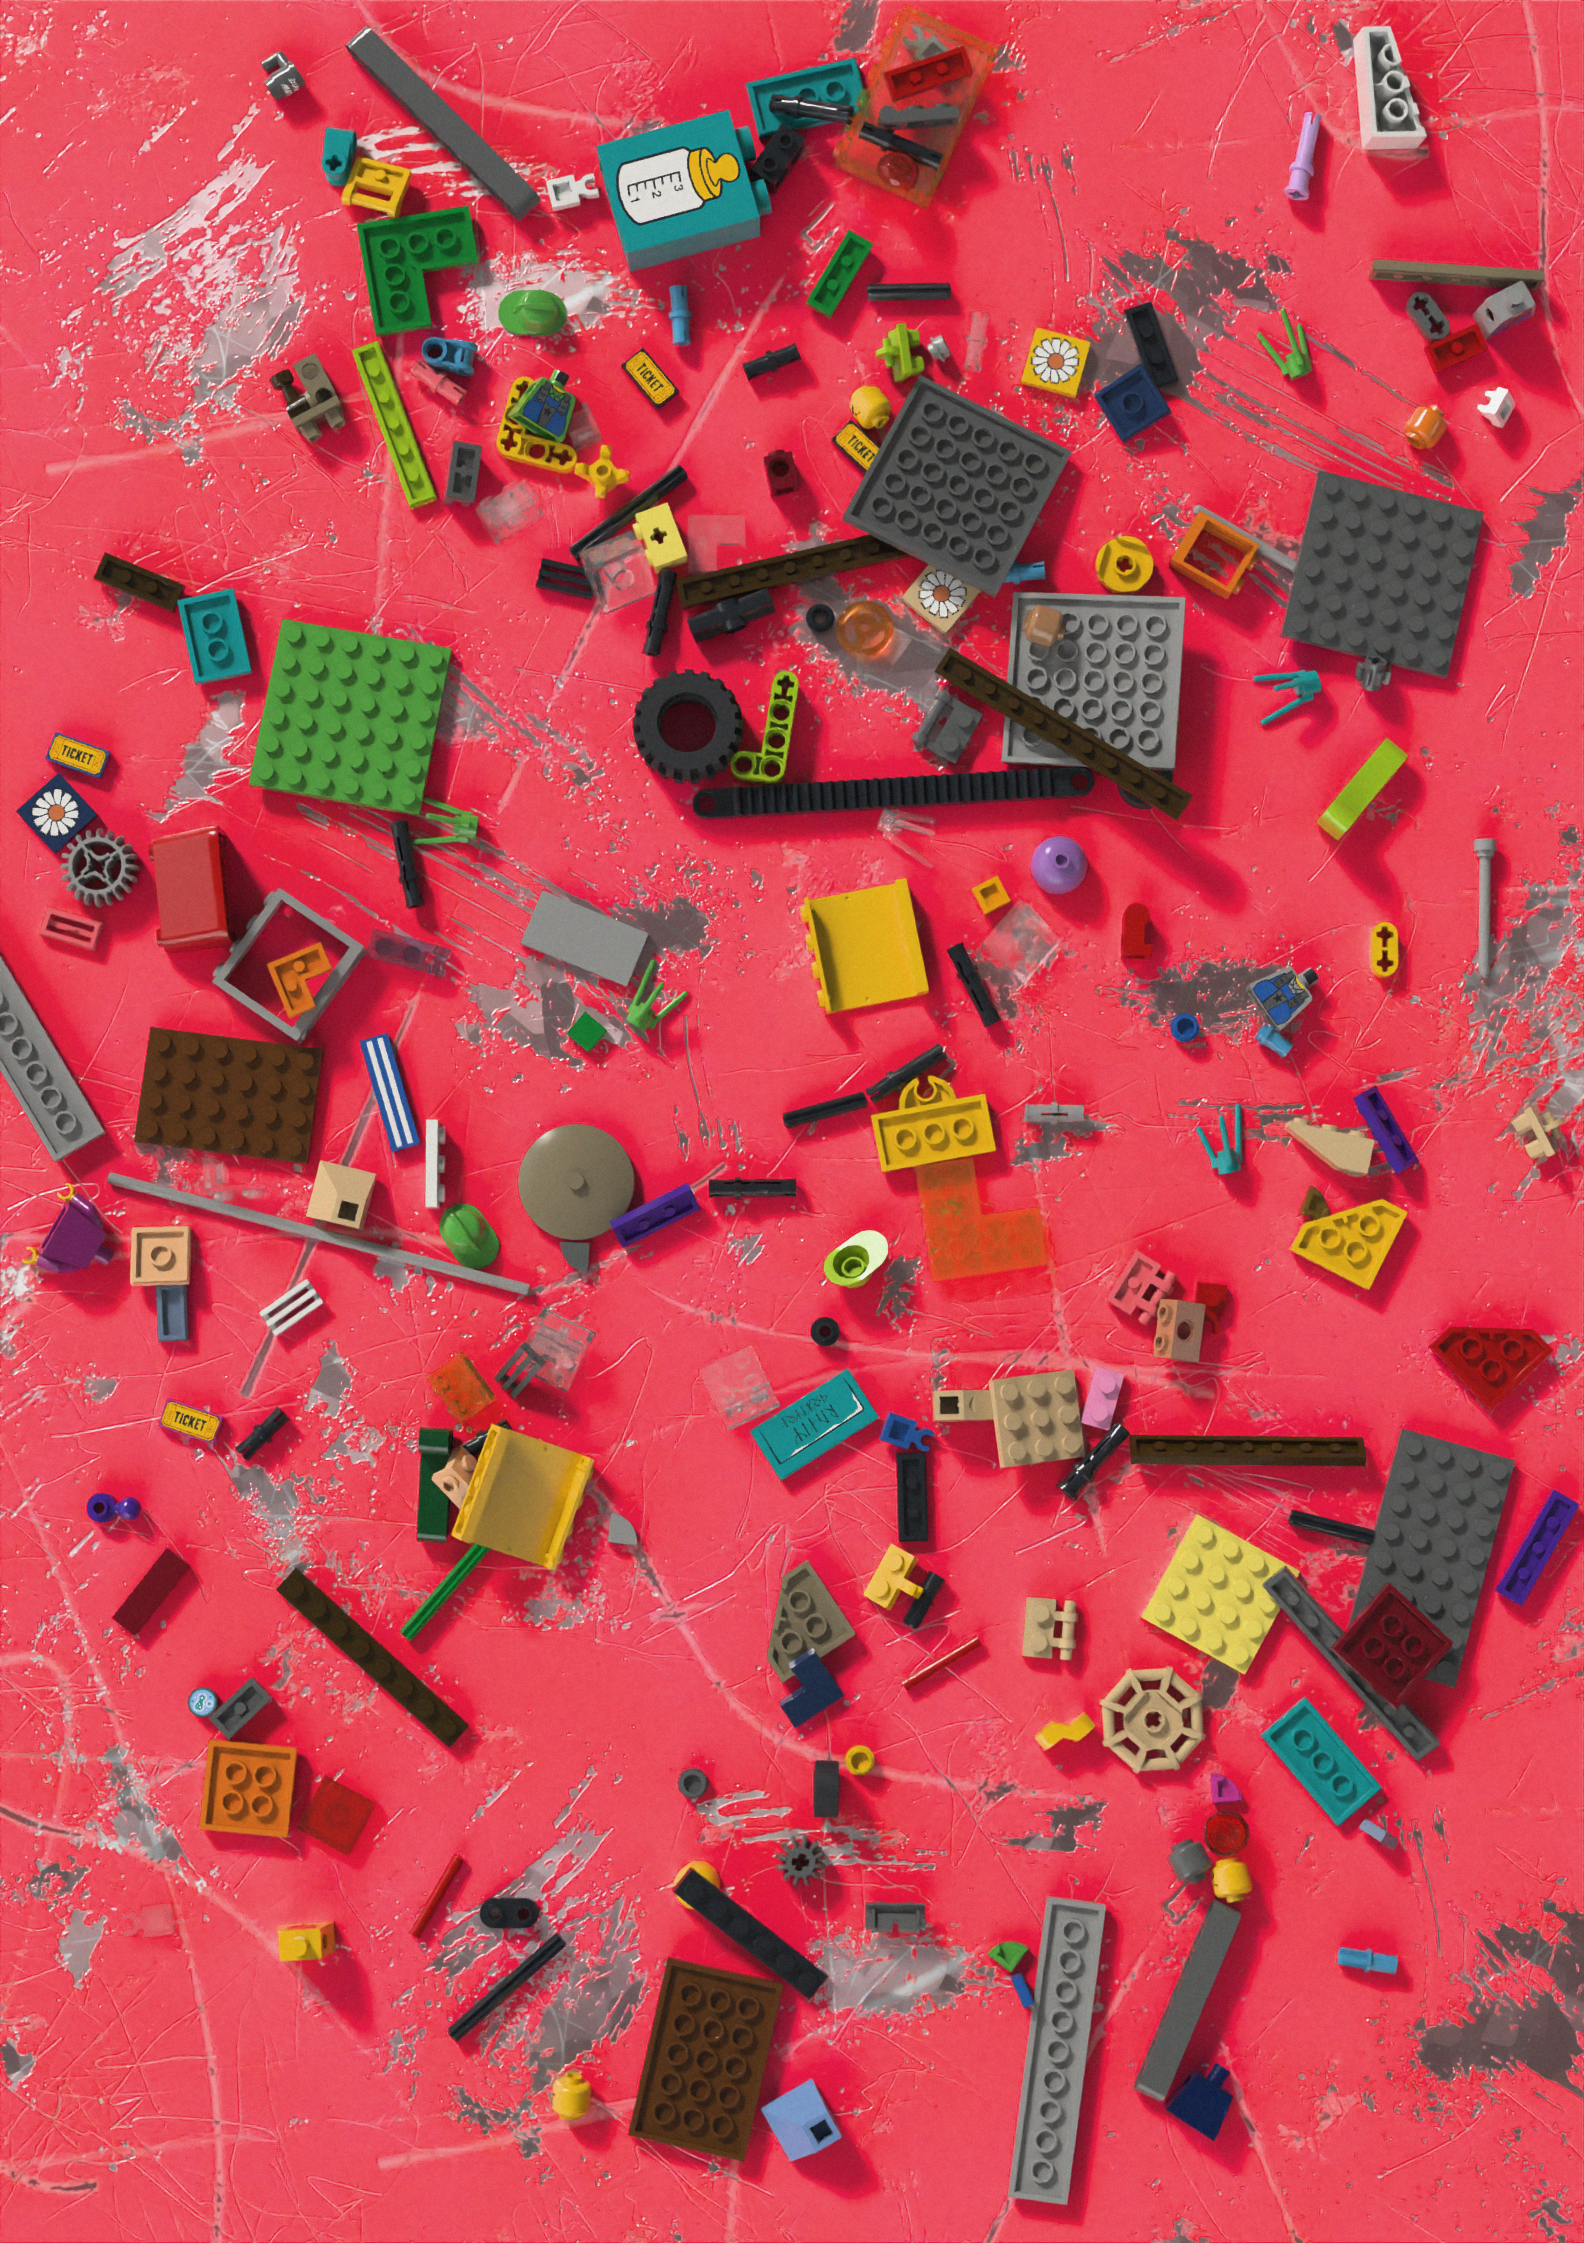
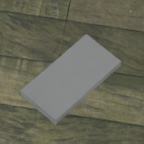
[520,890,649,987]

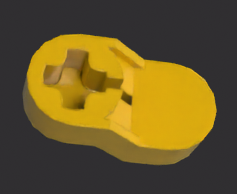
[1034,1712,1096,1751]

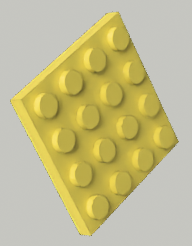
[1141,1514,1300,1675]

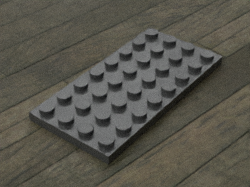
[1347,1428,1515,1688]

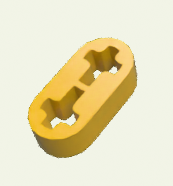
[1370,922,1398,978]

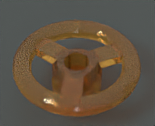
[836,601,893,657]

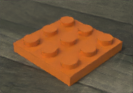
[199,1739,298,1838]

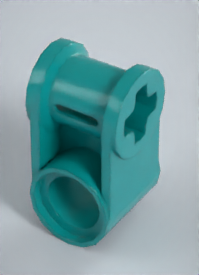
[321,127,357,186]

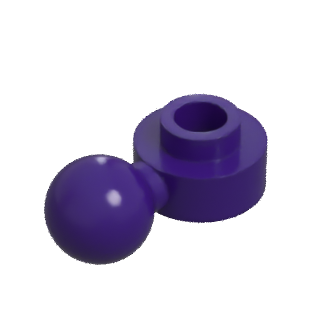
[87,1493,142,1523]

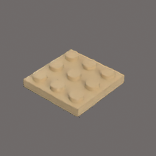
[988,1369,1085,1468]

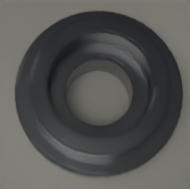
[806,604,835,633]
[811,1317,840,1346]

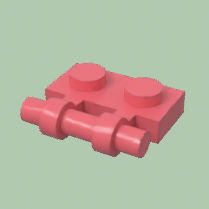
[1105,1250,1178,1326]

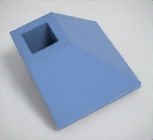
[761,2078,842,2161]

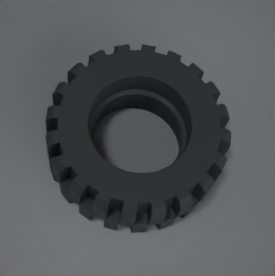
[633,669,743,784]

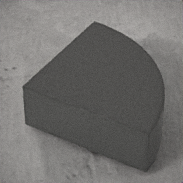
[560,1242,590,1273]

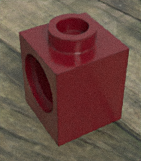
[764,449,799,497]

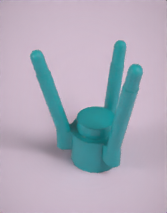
[1253,670,1321,725]
[1196,1104,1243,1175]

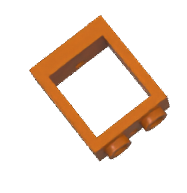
[1168,511,1259,600]

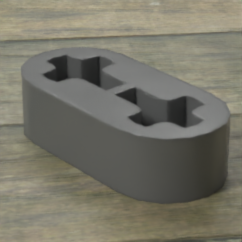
[1406,292,1450,343]

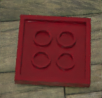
[1330,1583,1454,1710]

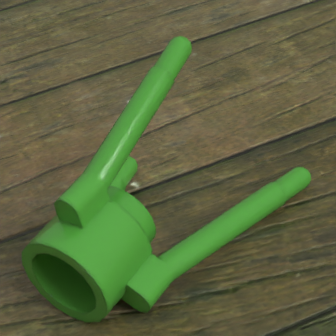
[1256,308,1312,379]
[411,797,479,845]
[626,959,688,1032]

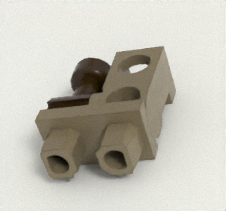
[270,353,346,443]

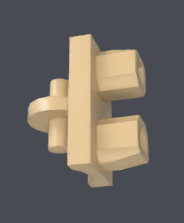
[1512,1105,1565,1159]

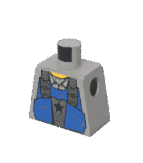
[1472,280,1536,340]
[1245,966,1320,1033]

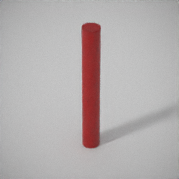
[901,1635,982,1691]
[409,1854,464,1938]

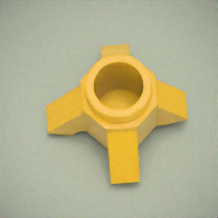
[574,445,630,498]

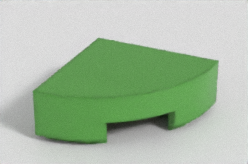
[987,1941,1029,1973]

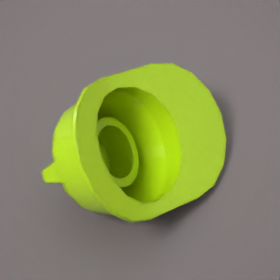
[824,1230,888,1288]

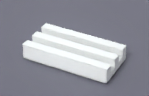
[259,1279,324,1337]

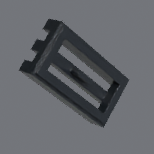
[536,558,598,600]

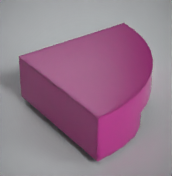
[1210,1773,1242,1804]

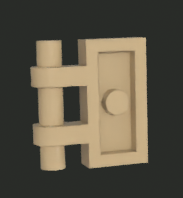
[1022,1596,1078,1660]

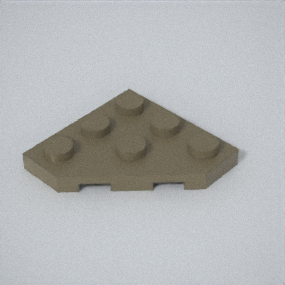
[766,1560,856,1683]

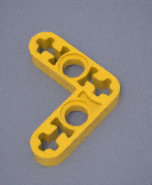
[496,376,578,473]

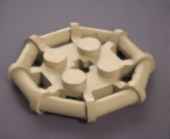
[1099,1666,1206,1773]

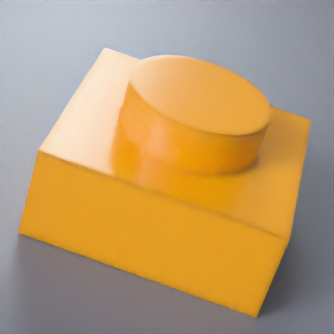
[971,876,1011,915]

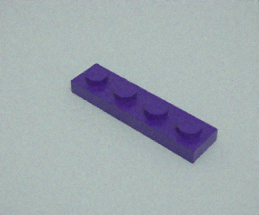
[1494,1489,1580,1606]

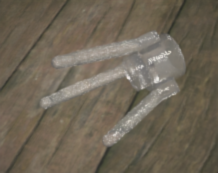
[877,808,936,868]

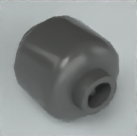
[1168,1838,1212,1885]

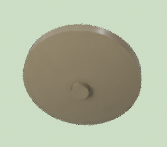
[518,1124,635,1240]

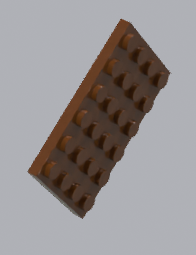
[134,1027,324,1165]
[628,1956,783,2162]

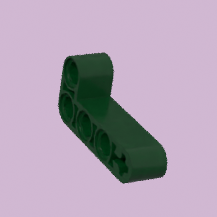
[417,1427,453,1543]

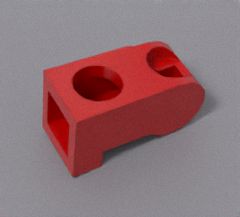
[1120,903,1152,960]

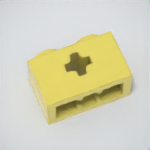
[632,503,688,574]

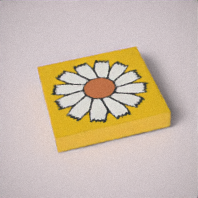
[1020,327,1091,398]

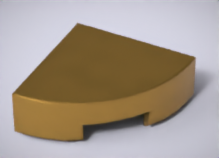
[1299,1186,1329,1220]

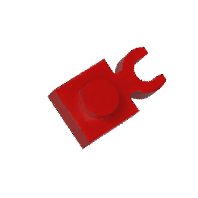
[1195,1282,1227,1334]

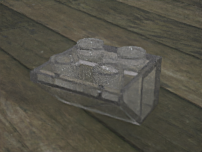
[515,1308,596,1392]

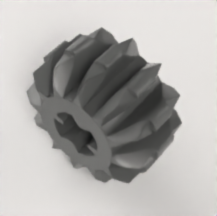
[776,1835,825,1886]

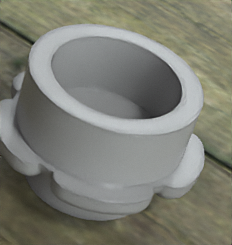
[927,334,952,362]

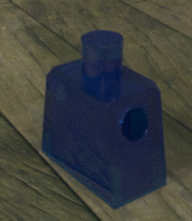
[1163,2062,1233,2141]

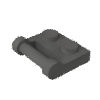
[910,690,983,766]

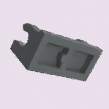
[442,441,482,507]

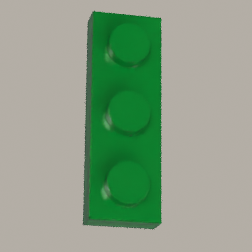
[806,230,873,319]

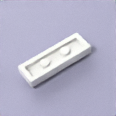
[425,1119,446,1209]

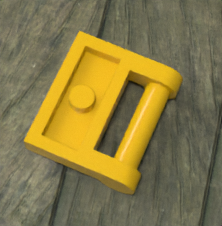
[342,156,412,218]

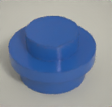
[1170,1013,1199,1042]

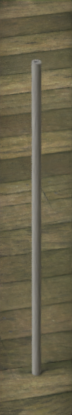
[107,1172,530,1295]

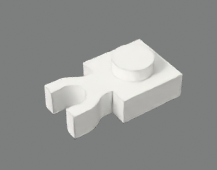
[546,173,599,212]

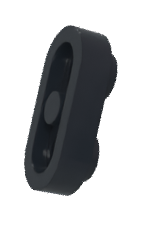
[480,1897,540,1928]

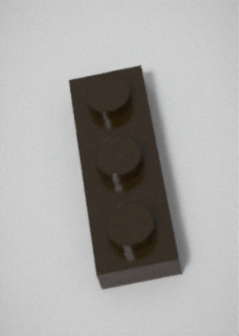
[94,552,186,613]

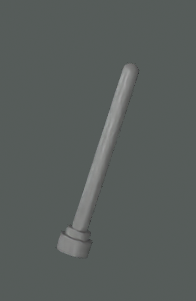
[1193,505,1297,576]
[1473,838,1497,978]

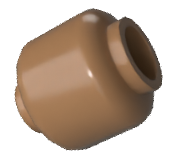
[1022,605,1066,647]

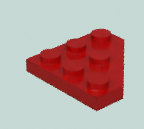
[1428,1326,1554,1411]

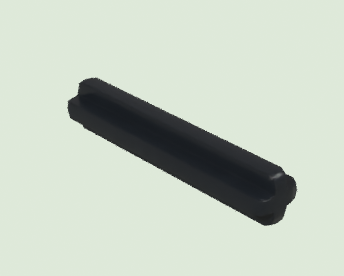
[867,282,951,301]
[782,1092,867,1128]
[1288,1510,1375,1545]

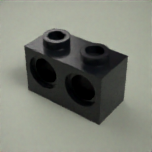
[750,123,805,196]

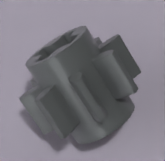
[1355,655,1392,691]

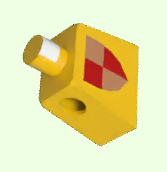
[277,1921,335,1961]

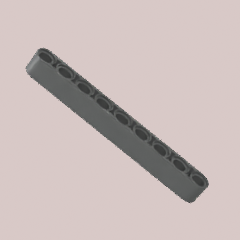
[345,25,541,221]

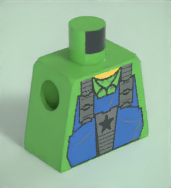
[508,370,576,443]

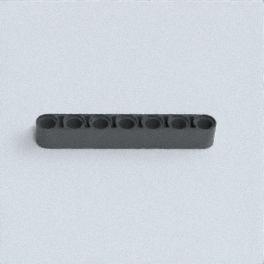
[1134,1900,1242,2102]

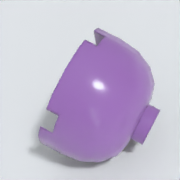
[1030,836,1088,895]

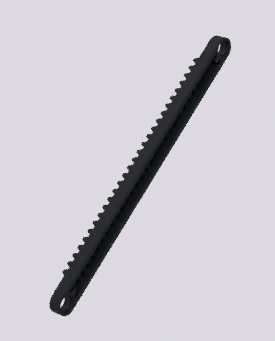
[692,767,1094,820]

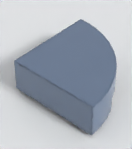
[1359,1819,1399,1850]

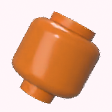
[1404,405,1447,449]

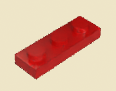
[883,45,974,102]

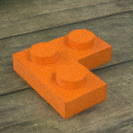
[267,942,333,1019]

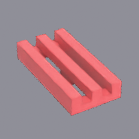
[39,907,104,952]

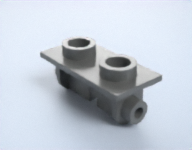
[865,1902,925,1934]

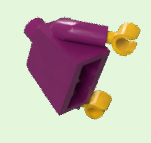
[22,1183,115,1274]

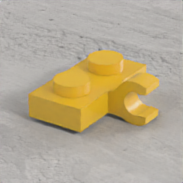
[863,1543,924,1610]

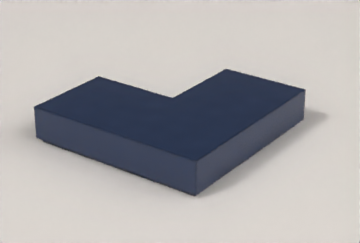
[778,1648,844,1728]

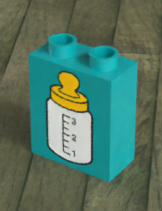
[596,110,772,272]

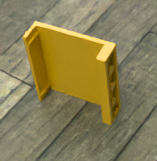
[799,878,929,1014]
[451,1424,594,1571]

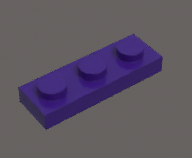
[1353,1086,1419,1174]
[610,1183,701,1248]

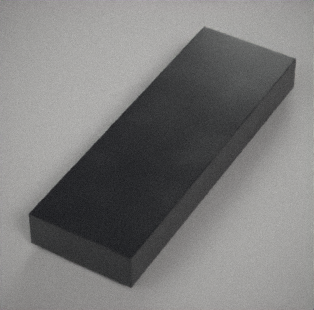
[1123,302,1179,390]
[896,1453,928,1542]

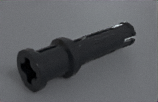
[1056,1422,1130,1502]

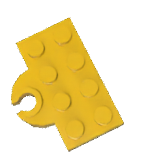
[871,1075,996,1173]

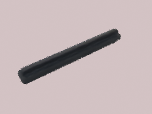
[569,465,688,561]
[447,1933,566,2042]

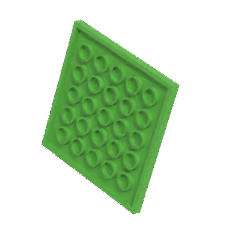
[249,619,452,816]

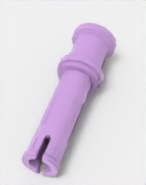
[1284,112,1322,201]

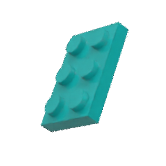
[177,588,253,685]

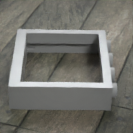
[212,888,368,1044]

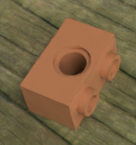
[1153,1299,1206,1363]

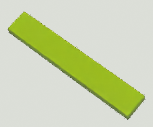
[351,341,437,510]

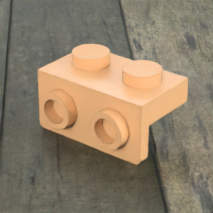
[432,1445,477,1509]

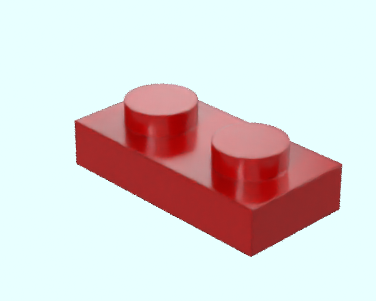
[1424,323,1489,374]

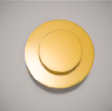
[845,1745,875,1775]

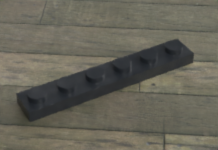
[672,1867,828,2000]

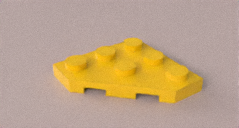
[1289,1199,1408,1290]

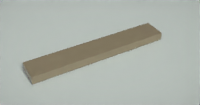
[1368,259,1544,290]

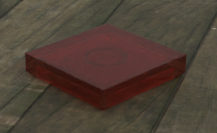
[296,1775,377,1856]

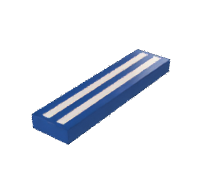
[360,1033,421,1152]

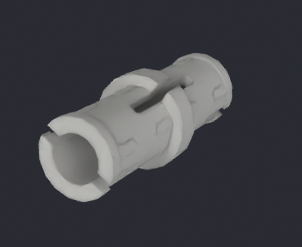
[1024,1102,1084,1125]

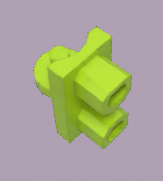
[876,323,924,382]

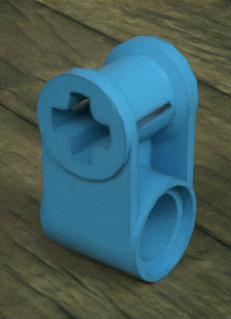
[422,337,478,376]

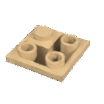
[306,1160,377,1231]

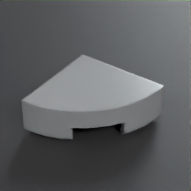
[608,1513,637,1545]

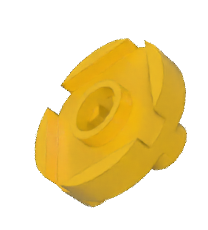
[1095,536,1153,595]

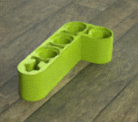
[731,671,798,785]
[1316,737,1409,840]

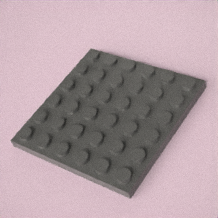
[842,375,1072,598]
[1279,470,1484,678]

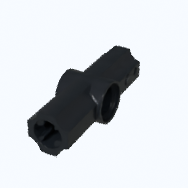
[687,588,776,644]

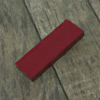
[112,1547,191,1636]

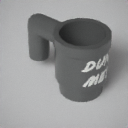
[260,51,306,101]

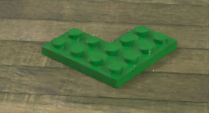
[357,205,479,337]

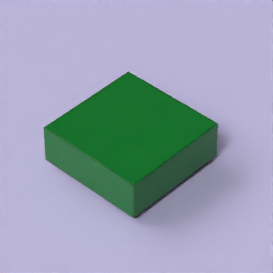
[566,1012,607,1053]

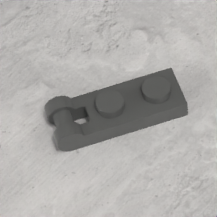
[877,103,959,131]

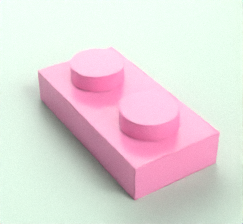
[1080,1366,1124,1431]

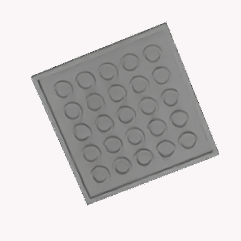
[1002,592,1186,771]

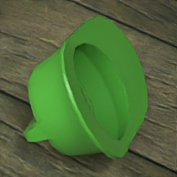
[498,289,567,335]
[439,1204,499,1269]

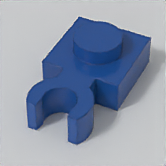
[879,1411,935,1451]

